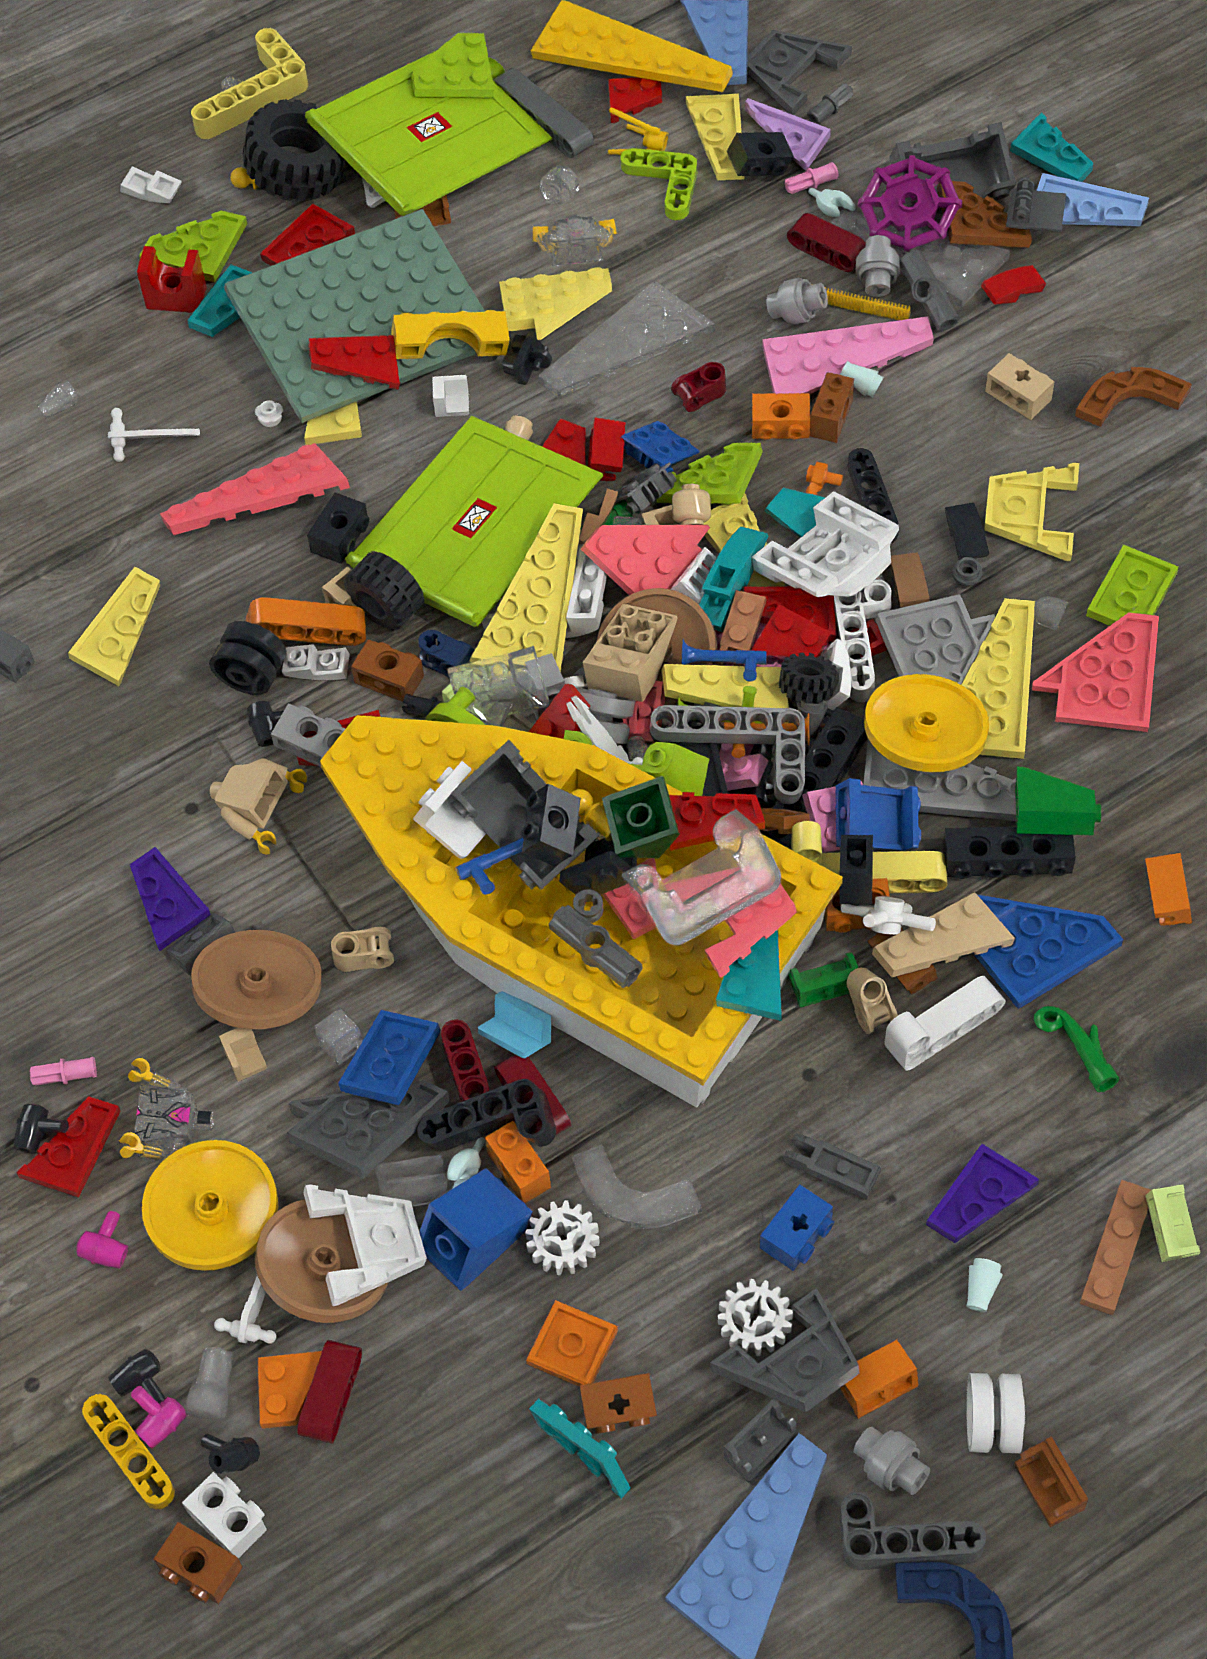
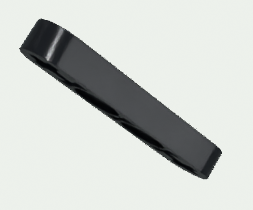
[847,448,899,544]

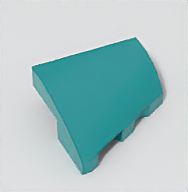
[765,488,826,538]

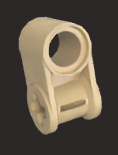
[331,927,394,972]
[847,967,898,1034]

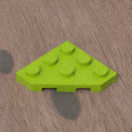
[411,33,494,97]
[139,210,247,282]
[656,443,763,505]

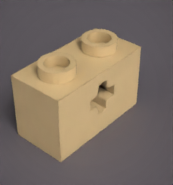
[985,353,1055,420]

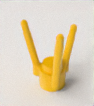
[608,108,669,155]

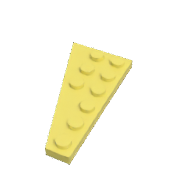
[470,503,583,672]
[962,599,1035,759]

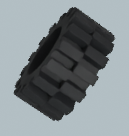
[779,653,837,703]

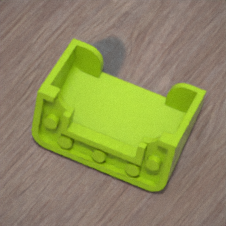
[564,730,709,796]

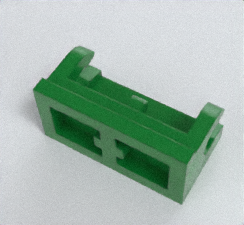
[788,952,859,1008]

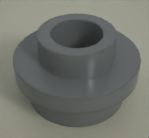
[952,557,983,586]

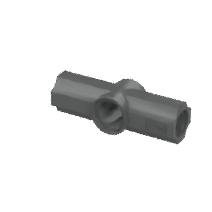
[900,249,960,332]
[549,905,643,988]

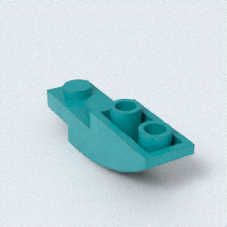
[699,526,769,632]

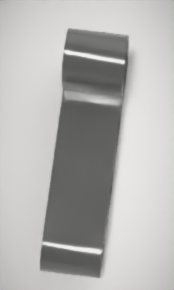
[840,1492,986,1570]

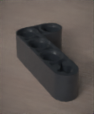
[417,1079,556,1152]

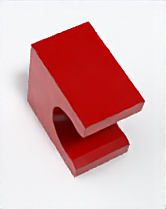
[137,246,207,313]

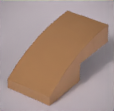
[578,488,618,545]
[889,552,929,607]

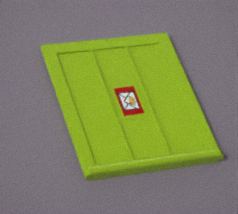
[305,51,552,216]
[345,416,603,627]

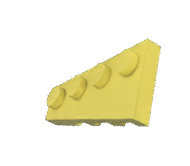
[686,94,744,181]
[304,401,362,445]
[68,567,160,686]
[662,664,789,723]

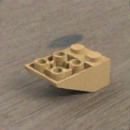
[583,604,678,702]

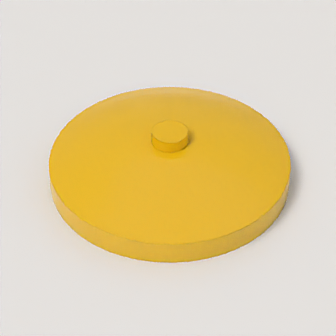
[864,674,989,772]
[142,1140,278,1271]

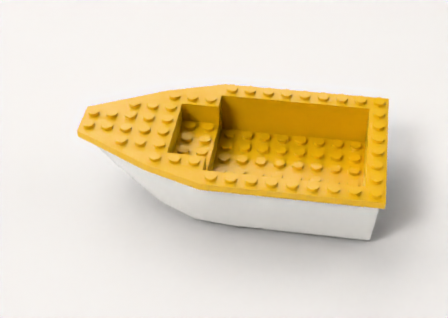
[320,715,843,1108]

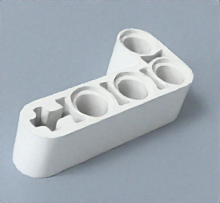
[834,580,891,702]
[885,976,1006,1071]

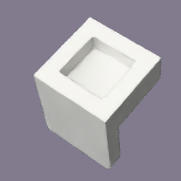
[433,375,469,417]

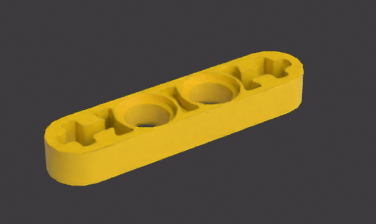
[82,1394,175,1509]

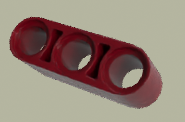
[787,213,866,272]
[441,1019,489,1102]
[494,1054,571,1135]
[297,1339,362,1444]

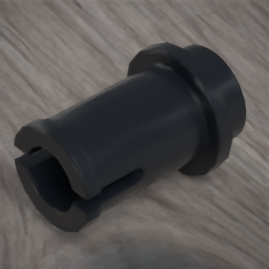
[402,693,443,716]

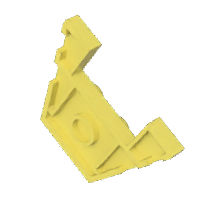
[984,463,1079,561]

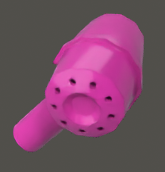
[76,1211,128,1269]
[131,1386,187,1449]

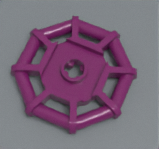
[858,155,962,252]

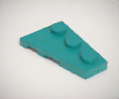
[1010,112,1094,182]
[187,264,253,337]
[716,929,782,1021]
[529,1399,631,1499]

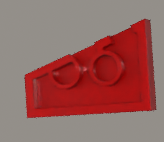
[308,335,400,390]

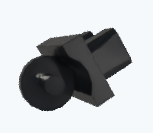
[502,328,552,385]

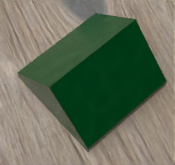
[602,776,680,859]

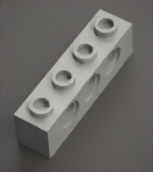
[271,703,345,767]

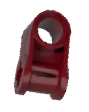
[671,362,726,412]

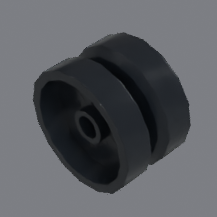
[209,621,287,695]

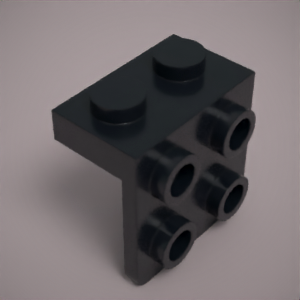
[559,838,637,895]

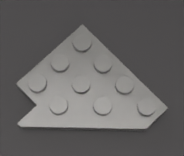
[875,594,995,685]

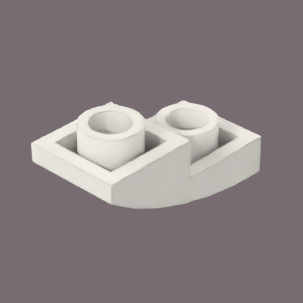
[282,644,350,680]

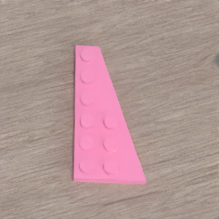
[762,317,934,394]

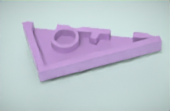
[745,98,831,170]

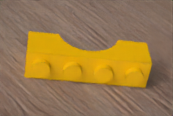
[391,310,510,359]

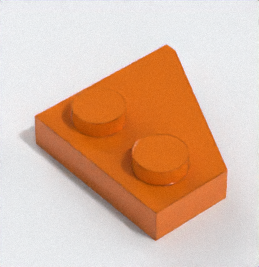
[258,1351,322,1429]

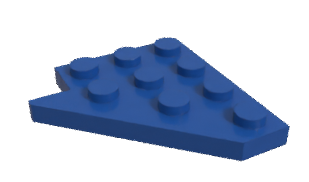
[973,895,1123,1009]

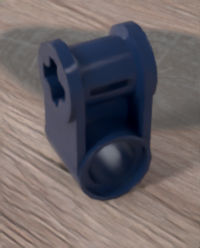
[418,630,475,680]

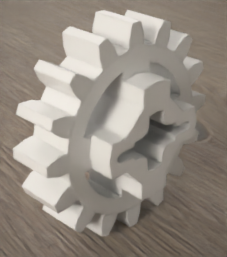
[526,1200,600,1275]
[718,1279,793,1356]

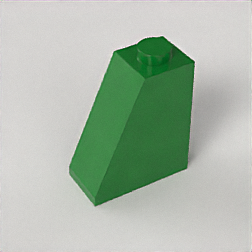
[1015,766,1102,835]

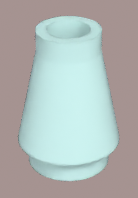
[840,361,884,398]
[966,1258,1003,1312]

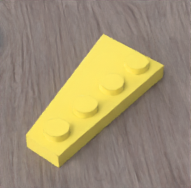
[704,493,785,587]

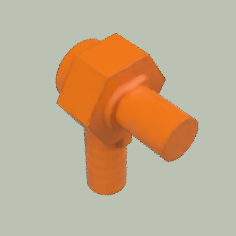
[805,462,843,495]

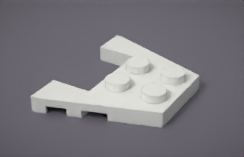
[303,1185,427,1306]

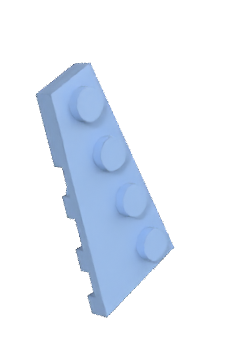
[1037,173,1149,226]

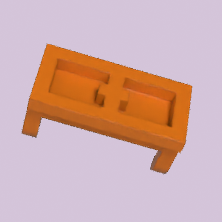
[1145,853,1192,926]
[840,1340,919,1419]

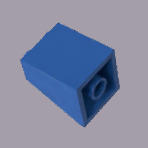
[419,1168,532,1291]

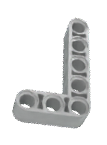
[650,705,805,804]

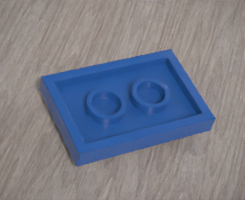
[338,1010,441,1106]

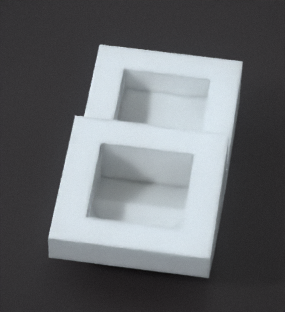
[120,166,181,203]
[821,639,851,710]

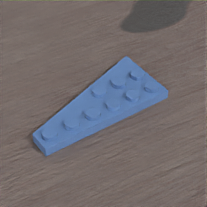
[680,0,749,85]
[665,1433,827,1659]

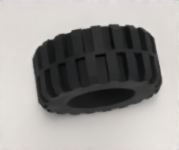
[243,99,346,201]

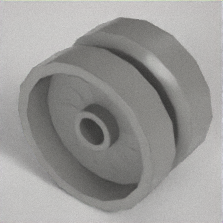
[576,688,636,744]

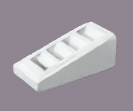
[670,547,717,605]

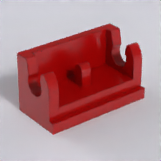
[587,417,626,481]

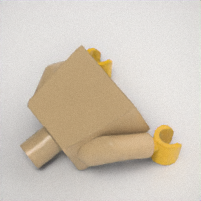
[210,758,307,855]

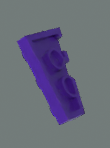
[130,847,211,952]
[926,1144,1039,1243]

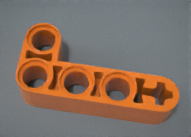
[245,598,366,646]

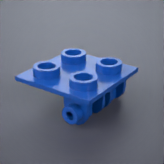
[621,421,700,473]

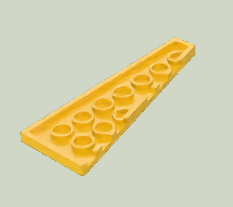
[531,0,733,92]

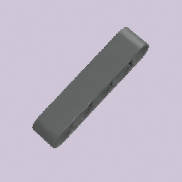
[493,68,594,158]

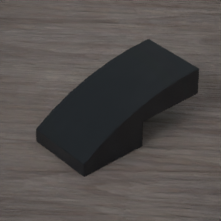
[945,502,989,560]

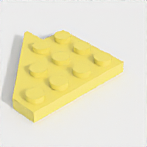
[499,267,612,340]

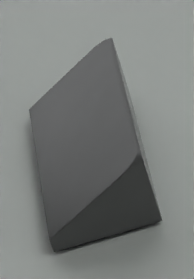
[166,913,236,977]

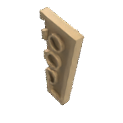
[872,892,1015,977]

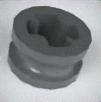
[573,889,603,923]

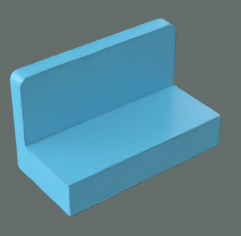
[478,991,551,1058]

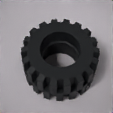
[344,551,424,630]

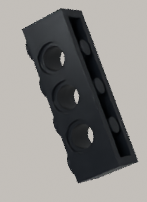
[943,826,1076,879]

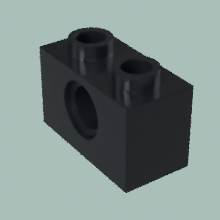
[726,132,794,176]
[307,492,370,564]
[522,784,581,866]
[839,835,873,906]

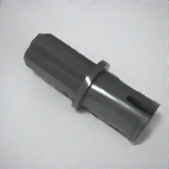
[807,83,854,125]

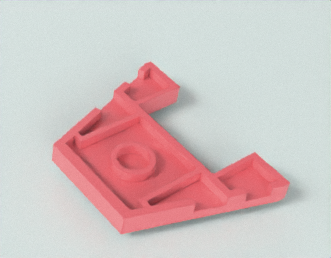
[665,863,797,978]

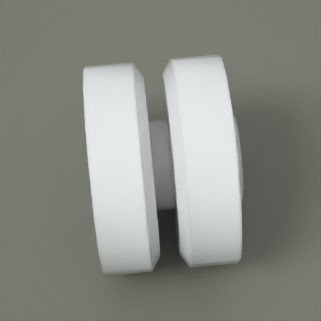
[966,1373,1025,1453]

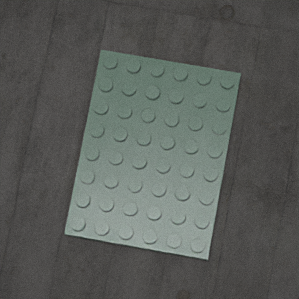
[224,209,485,423]

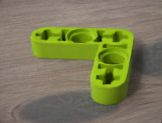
[620,148,697,220]

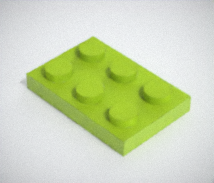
[1086,545,1179,626]

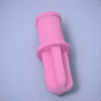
[784,162,839,194]
[30,1057,97,1086]

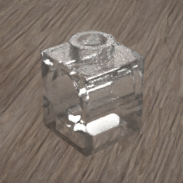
[314,1007,363,1066]

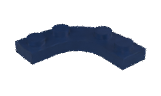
[895,1562,1014,1659]

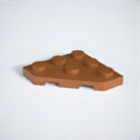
[937,181,1032,248]

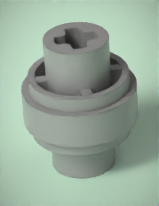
[856,235,900,297]
[766,277,828,325]
[854,1427,930,1495]

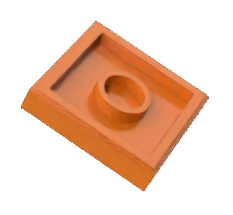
[526,1300,618,1386]

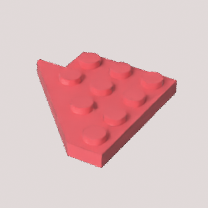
[580,525,710,595]
[1032,613,1159,732]

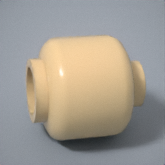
[672,484,711,525]

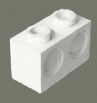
[182,1472,267,1558]

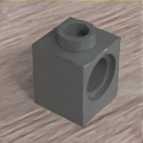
[0,630,35,683]

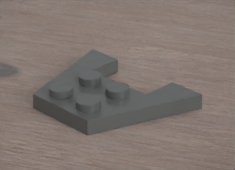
[747,30,852,115]
[710,1288,860,1412]

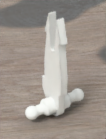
[108,408,200,462]
[566,696,643,765]
[214,1275,276,1344]

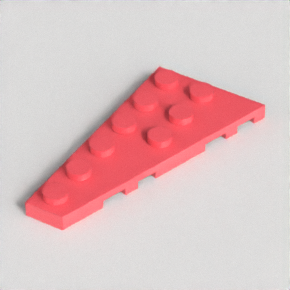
[160,443,350,535]

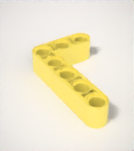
[191,28,308,139]
[791,821,948,893]

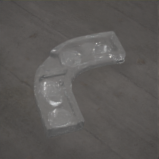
[571,1145,702,1229]

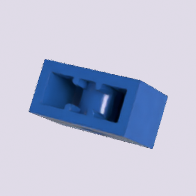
[760,1184,834,1271]

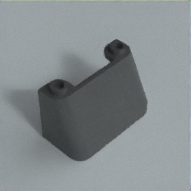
[889,122,1017,207]
[451,740,599,890]

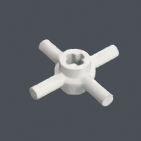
[841,896,936,934]

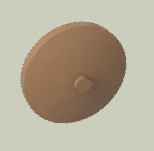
[597,588,717,705]
[191,930,322,1029]
[255,1199,388,1323]

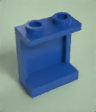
[836,778,921,852]

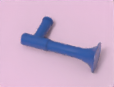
[682,639,767,682]
[455,838,524,895]

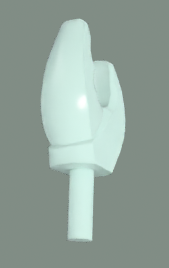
[808,187,856,217]
[447,1137,486,1188]

